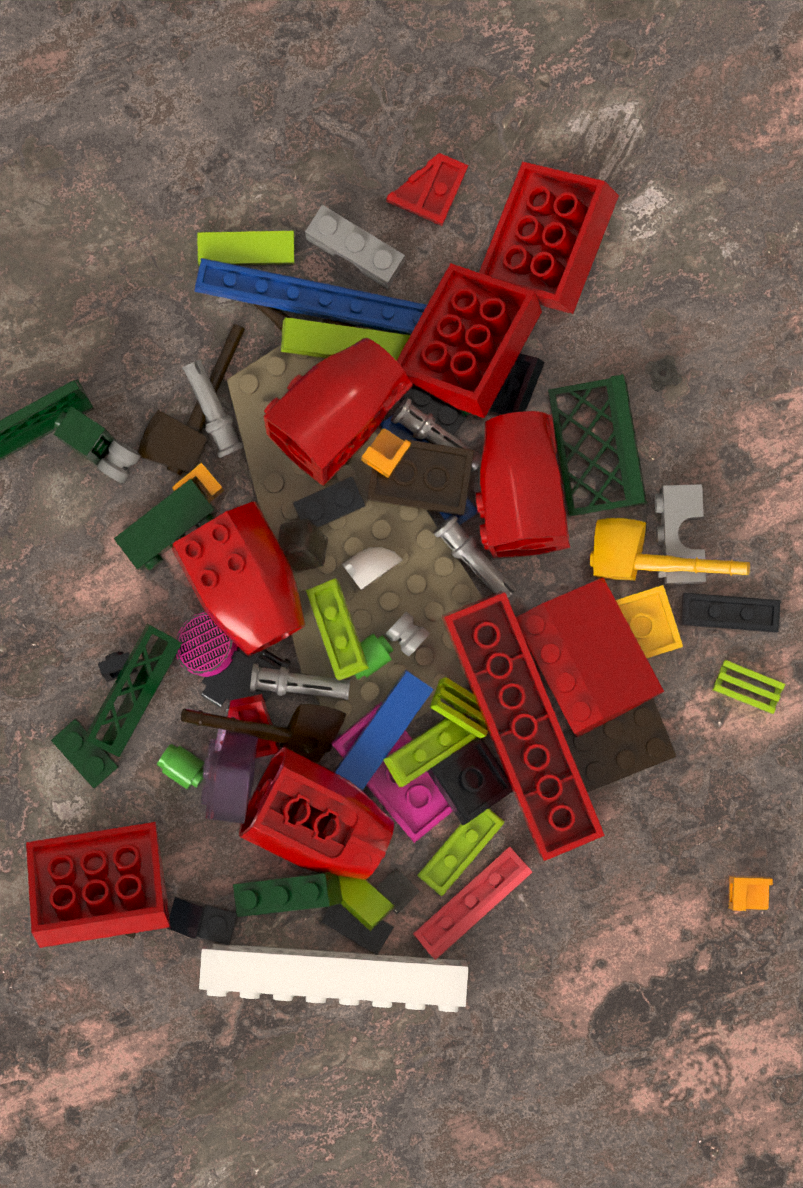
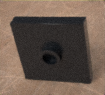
[427,737,513,826]

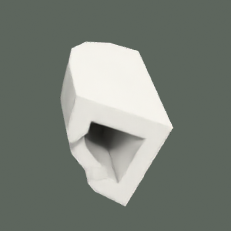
[342,547,403,590]

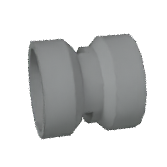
[97,439,141,484]
[385,611,430,657]

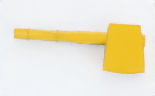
[590,518,750,581]

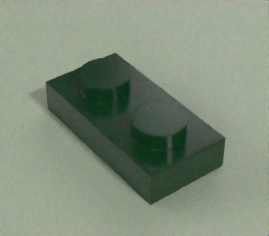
[51,719,119,789]

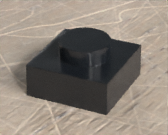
[98,651,138,682]

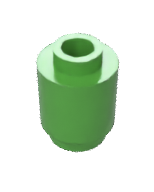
[354,634,394,680]
[157,744,207,790]

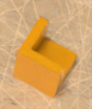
[361,428,411,478]
[172,463,225,502]
[729,875,773,911]

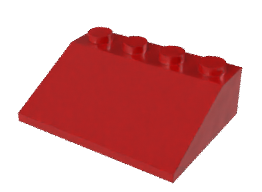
[479,161,619,314]
[397,263,542,418]
[516,577,664,737]
[26,822,170,948]

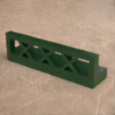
[84,624,182,757]

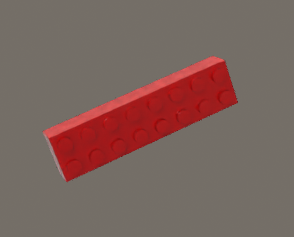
[441,591,605,861]

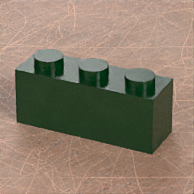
[54,407,115,465]
[114,479,218,571]
[233,872,342,917]

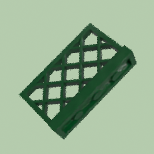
[548,374,647,517]
[0,379,94,461]

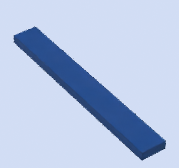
[195,258,427,335]

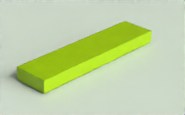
[281,317,410,361]

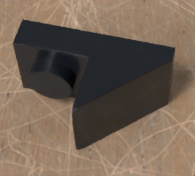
[167,896,237,945]

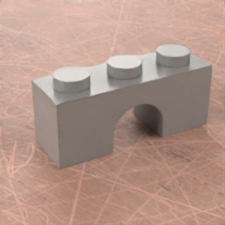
[305,205,405,289]
[655,484,706,585]

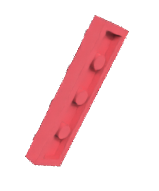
[413,847,532,960]

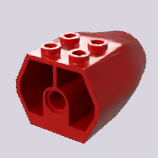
[264,338,413,486]
[476,411,570,558]
[172,501,306,656]
[239,747,394,880]

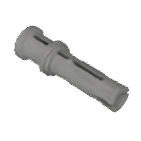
[182,359,244,458]
[391,397,482,473]
[433,514,516,598]
[250,663,350,700]

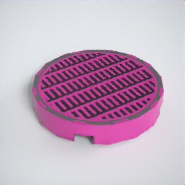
[176,612,237,677]

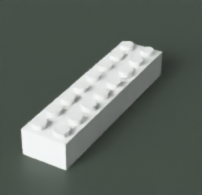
[199,943,468,1012]

